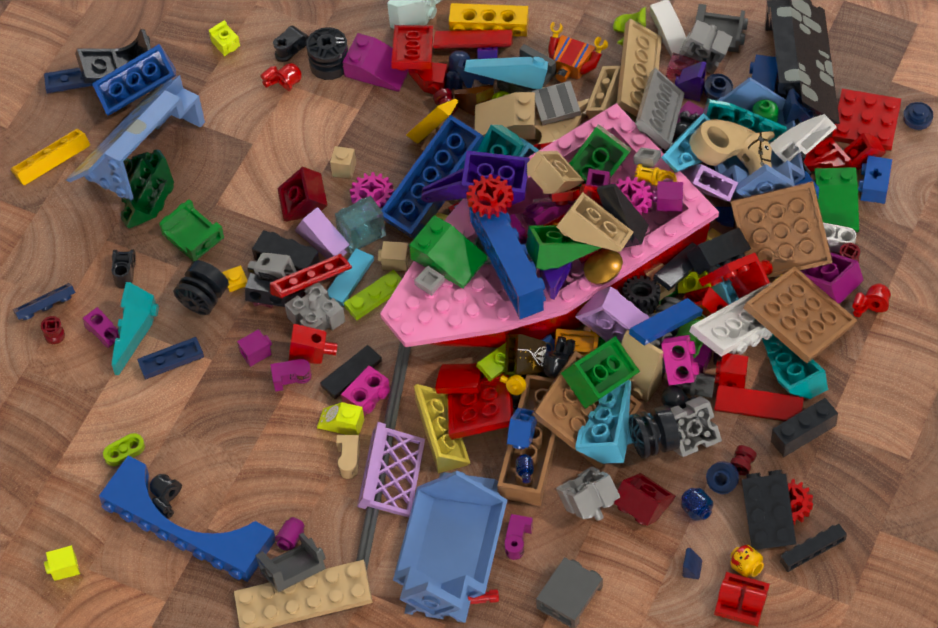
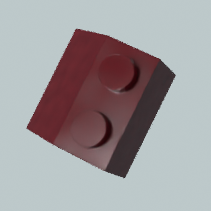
[277,166,328,222]
[614,473,676,526]

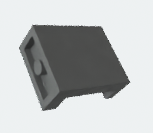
[695,4,748,53]
[497,44,556,94]
[255,533,326,592]
[536,557,603,628]

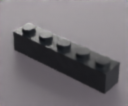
[780,524,847,572]

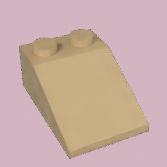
[475,92,535,139]
[556,192,633,252]
[621,330,663,402]

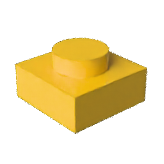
[222,265,248,293]

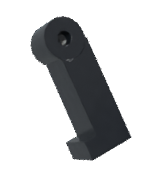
[245,273,305,307]

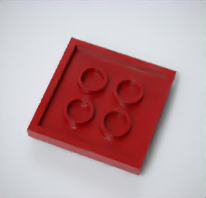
[832,88,902,151]
[448,373,513,440]

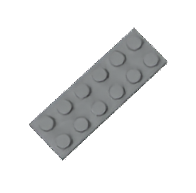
[635,68,684,150]

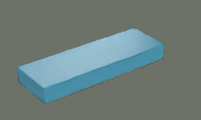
[327,248,374,306]

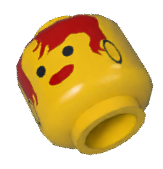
[730,545,764,578]

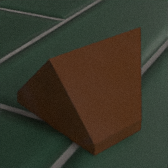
[454,85,494,116]

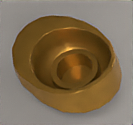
[583,249,623,284]

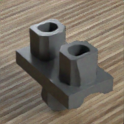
[675,370,715,397]

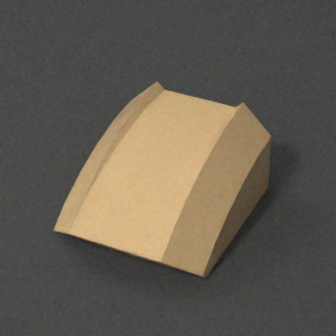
[527,151,584,194]

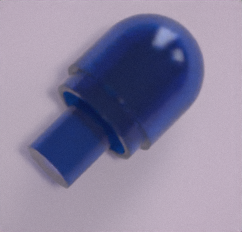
[516,454,534,484]

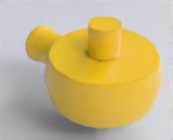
[500,375,526,395]

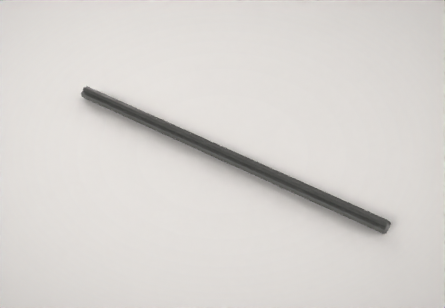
[356,342,411,570]

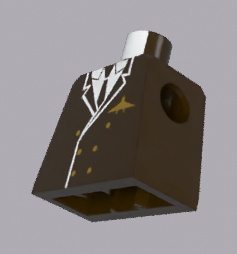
[505,334,549,375]

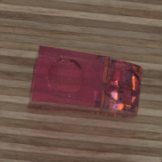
[666,52,700,79]

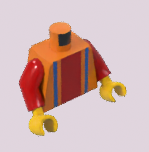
[548,22,608,82]

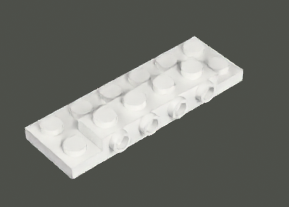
[689,283,772,357]

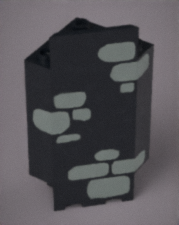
[765,0,840,124]

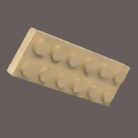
[617,19,662,117]
[234,560,373,628]

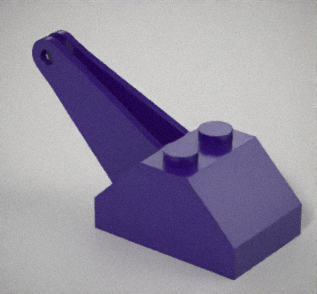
[421,151,530,205]

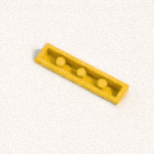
[406,99,458,143]
[11,129,90,185]

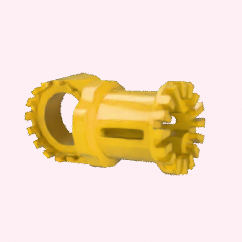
[634,164,677,187]

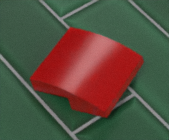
[435,363,483,394]

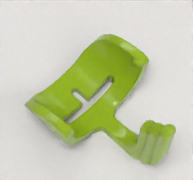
[613,7,646,46]

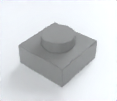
[633,147,661,168]
[414,266,445,296]

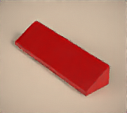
[433,29,513,49]
[270,254,352,298]
[714,385,804,421]

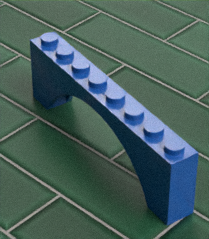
[99,456,275,582]

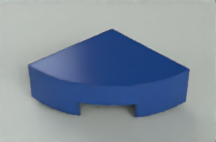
[715,206,734,227]

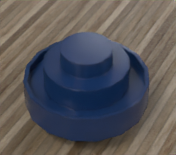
[703,73,733,100]
[903,102,933,130]
[706,461,739,494]

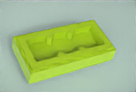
[476,343,506,381]

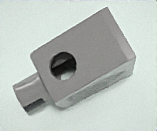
[248,253,297,282]

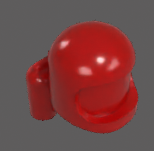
[260,63,302,91]
[852,283,891,317]

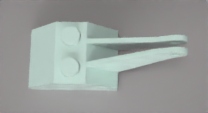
[387,0,442,29]

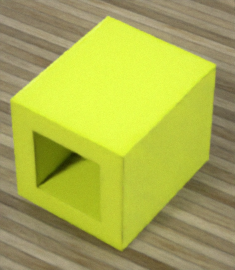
[44,545,80,581]

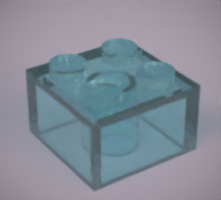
[335,195,386,254]

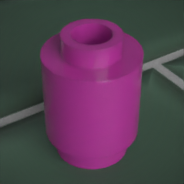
[275,517,305,551]

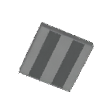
[532,81,581,125]

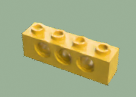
[449,3,529,37]

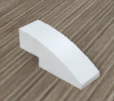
[650,0,686,62]
[770,114,836,162]

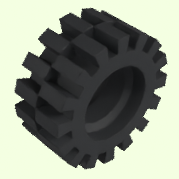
[622,276,661,314]

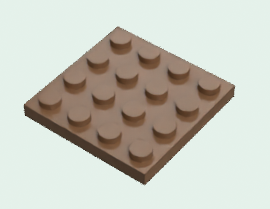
[731,181,833,278]
[743,266,857,363]
[532,350,642,469]

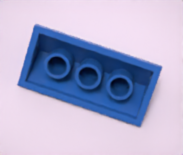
[92,44,176,116]

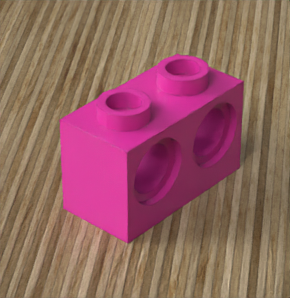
[661,335,699,385]
[341,366,390,416]

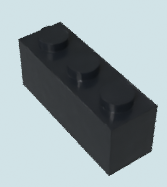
[686,227,751,276]
[252,230,320,271]
[771,398,838,458]

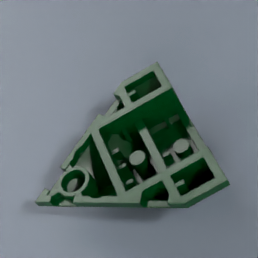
[121,149,174,228]

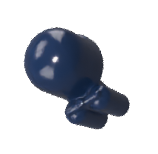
[445,51,471,90]

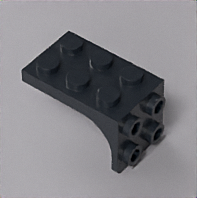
[75,29,151,83]
[742,470,797,550]

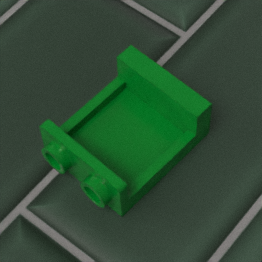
[159,199,224,261]

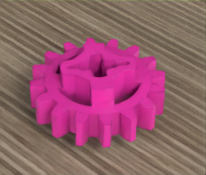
[350,172,394,214]
[612,176,653,215]

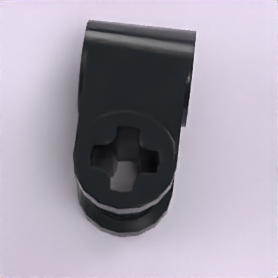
[273,25,309,62]
[111,249,136,289]

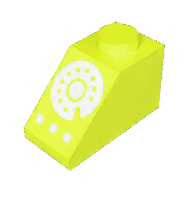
[317,402,365,435]

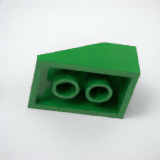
[569,124,632,187]
[813,167,859,232]
[409,215,488,289]
[526,225,601,270]
[561,336,640,409]

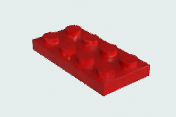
[391,25,433,71]

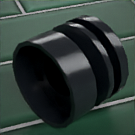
[306,27,348,80]
[173,260,229,315]
[629,405,680,459]

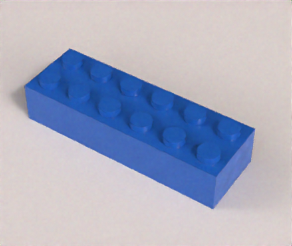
[379,115,484,240]
[469,207,546,319]

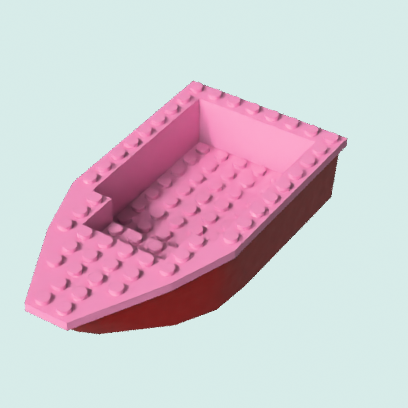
[380,103,719,348]

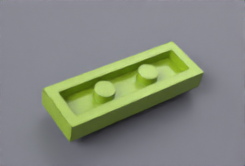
[344,269,402,321]

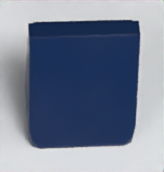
[682,548,702,579]

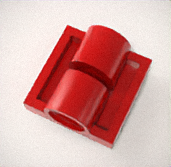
[714,572,770,627]

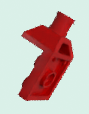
[698,252,773,298]

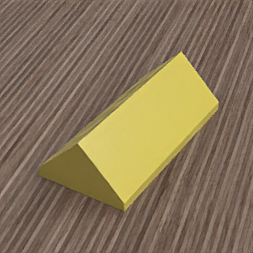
[414,384,470,473]

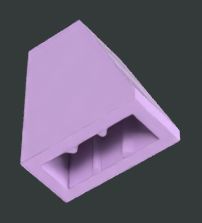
[685,164,738,202]
[295,207,350,259]

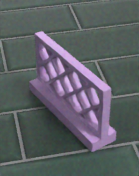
[357,422,425,518]

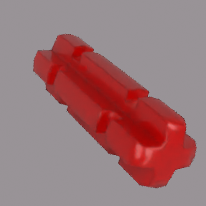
[468,589,499,604]

